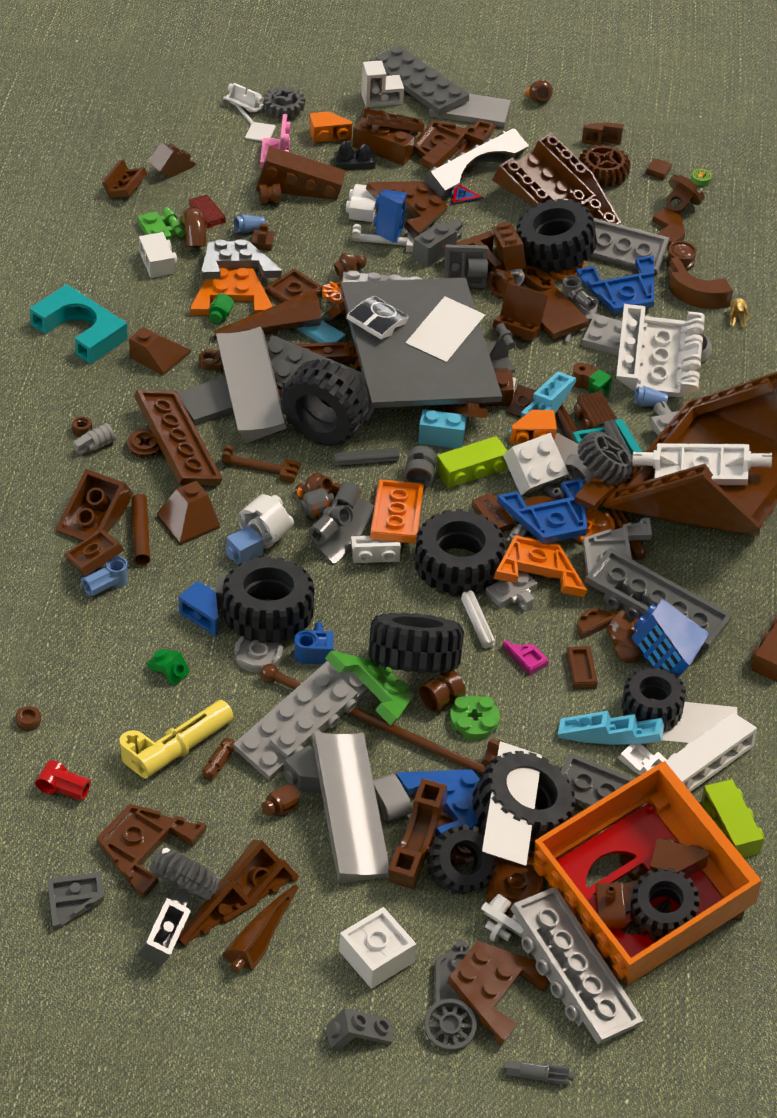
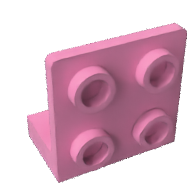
[260,114,291,168]

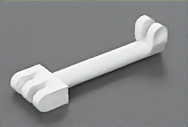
[352,224,415,252]

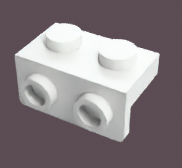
[351,536,401,563]

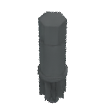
[506,1060,574,1085]

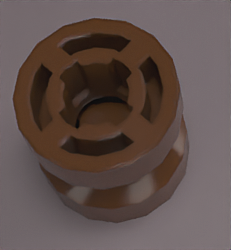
[259,184,281,205]

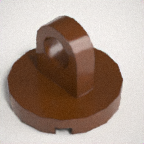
[666,174,705,214]

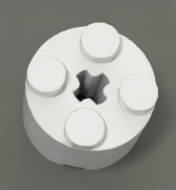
[238,494,294,549]

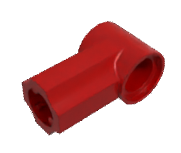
[35,760,91,801]

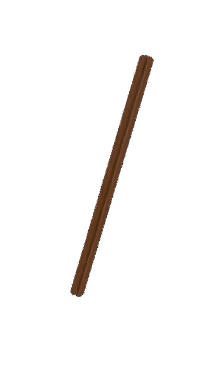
[555,403,646,560]

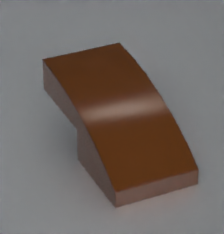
[581,123,624,146]
[575,477,618,511]

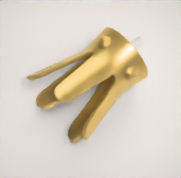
[729,298,751,328]

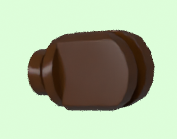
[262,784,300,816]

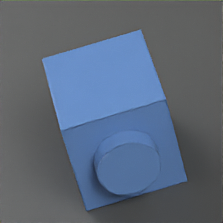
[226,525,263,565]

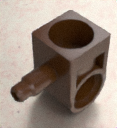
[595,883,626,929]

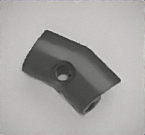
[309,481,374,564]

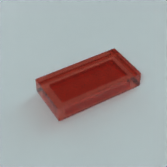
[189,194,226,228]

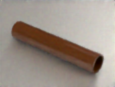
[131,494,151,565]

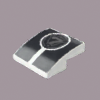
[346,296,409,339]

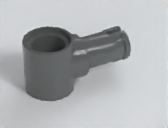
[562,276,597,311]

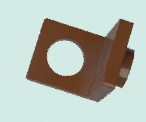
[508,384,537,417]

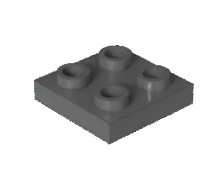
[444,245,488,288]

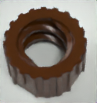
[72,416,92,437]

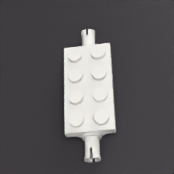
[633,443,772,485]

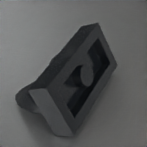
[334,141,376,170]

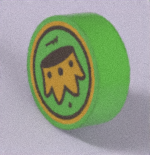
[691,169,712,186]

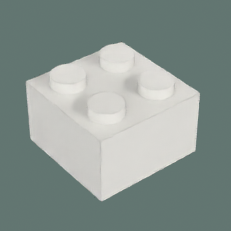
[503,433,569,496]

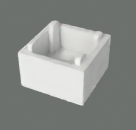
[339,907,416,989]

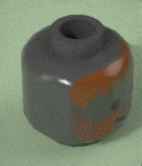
[300,488,334,521]

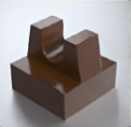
[251,223,275,251]

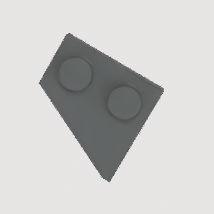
[47,872,104,930]

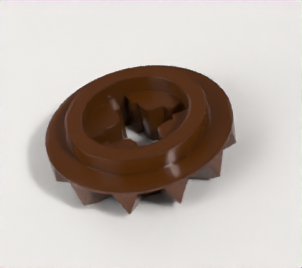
[127,429,161,458]

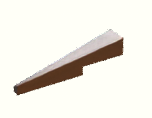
[213,290,322,339]
[177,839,299,946]

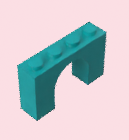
[29,284,128,364]

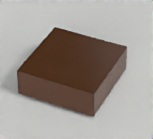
[646,158,672,180]

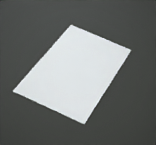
[406,297,485,362]
[650,698,737,743]

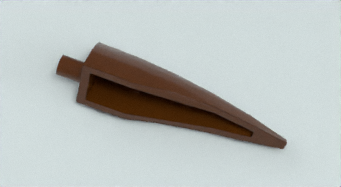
[222,884,298,973]

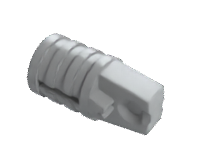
[74,423,116,455]

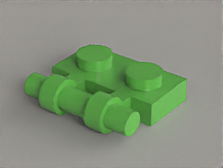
[138,207,185,242]

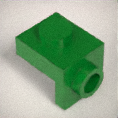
[146,649,190,685]

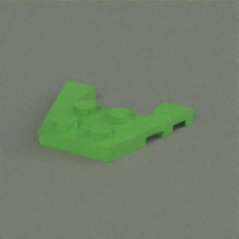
[325,651,413,726]

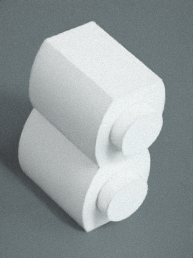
[346,184,377,222]

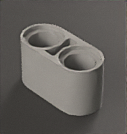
[373,773,412,822]

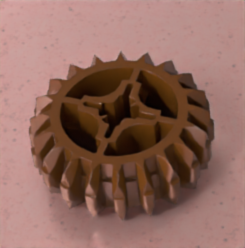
[578,144,631,188]

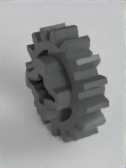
[263,86,305,117]

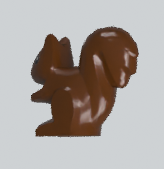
[606,610,641,663]

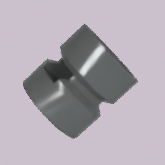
[404,446,437,488]

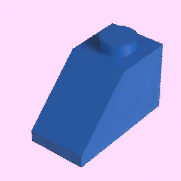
[178,580,218,636]

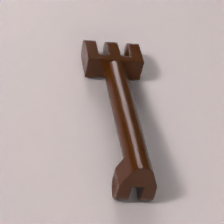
[222,445,300,483]

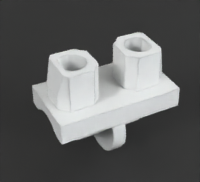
[481,894,524,942]

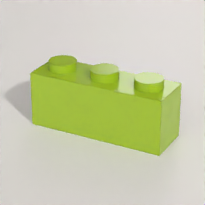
[436,436,508,488]
[701,779,764,858]

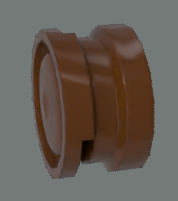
[666,241,697,271]

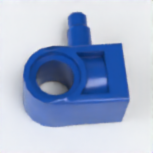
[294,622,334,664]

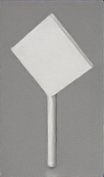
[236,105,276,142]

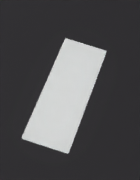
[482,742,542,866]

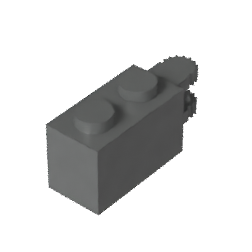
[412,219,463,267]
[137,889,191,967]

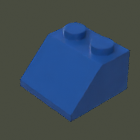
[373,189,407,243]

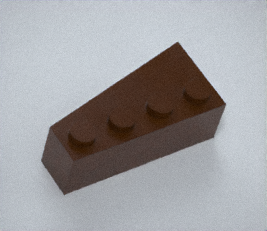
[256,146,346,200]

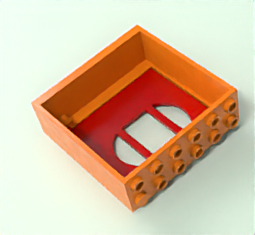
[533,760,762,986]

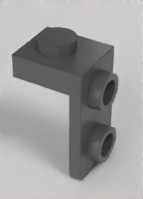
[326,1008,394,1051]

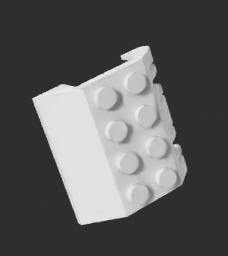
[616,304,705,398]

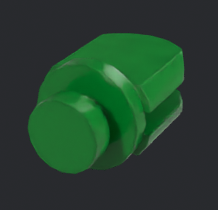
[209,293,234,324]

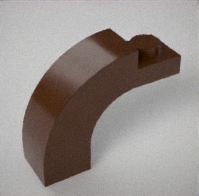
[667,257,733,309]

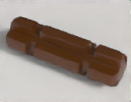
[202,738,235,781]

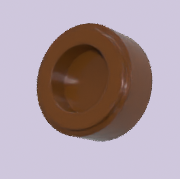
[15,706,41,731]

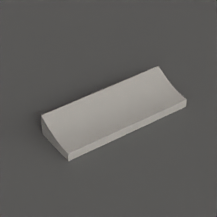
[216,326,287,443]
[313,732,389,884]

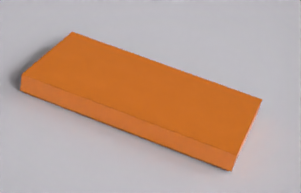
[370,479,424,544]

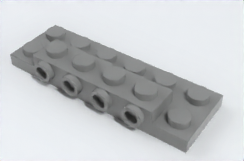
[233,661,370,781]
[510,887,644,1045]

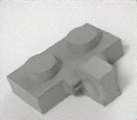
[486,571,538,612]

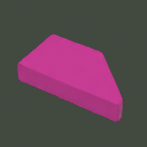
[502,641,549,676]

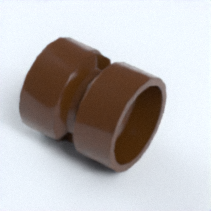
[419,670,466,712]

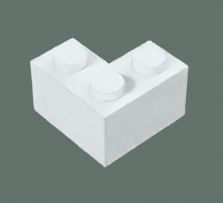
[361,60,404,107]

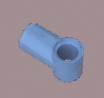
[81,556,128,596]

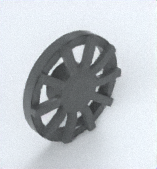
[424,999,476,1051]

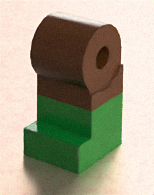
[572,362,612,396]

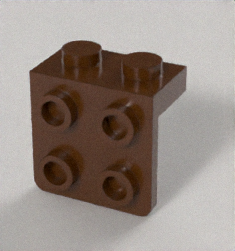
[492,284,548,341]

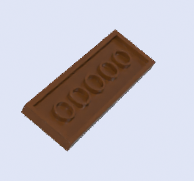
[134,390,223,486]

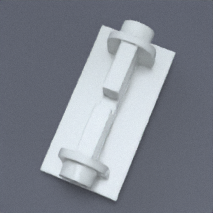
[223,83,265,112]

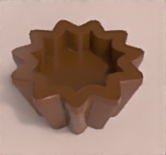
[487,269,516,298]

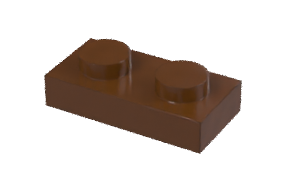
[445,403,487,418]

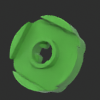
[450,696,500,740]

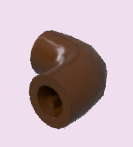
[180,208,206,248]

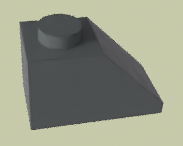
[283,745,322,794]

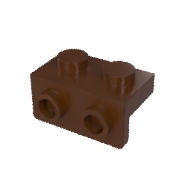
[102,160,147,198]

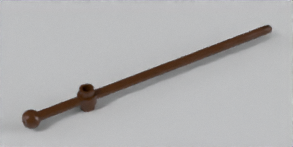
[260,664,486,775]

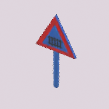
[448,184,483,204]

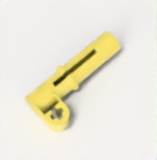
[119,700,234,779]

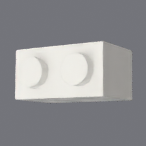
[139,232,177,278]

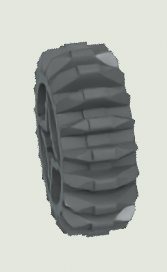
[577,431,635,486]
[149,848,220,901]

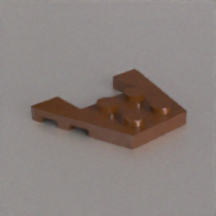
[362,106,424,134]
[413,120,492,173]
[366,181,448,237]
[97,804,207,899]
[486,848,575,915]
[447,941,550,1046]

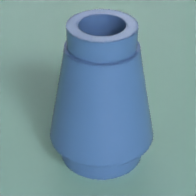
[234,214,265,234]
[634,386,668,407]

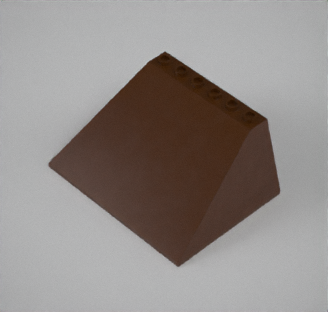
[603,372,777,532]

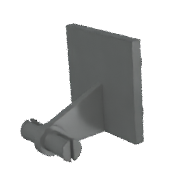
[487,323,516,373]

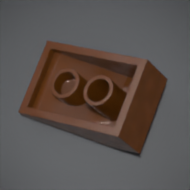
[55,469,134,541]

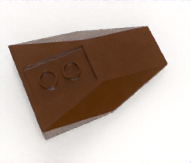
[492,132,621,225]

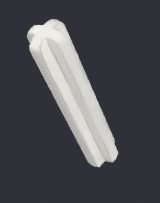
[461,591,495,649]

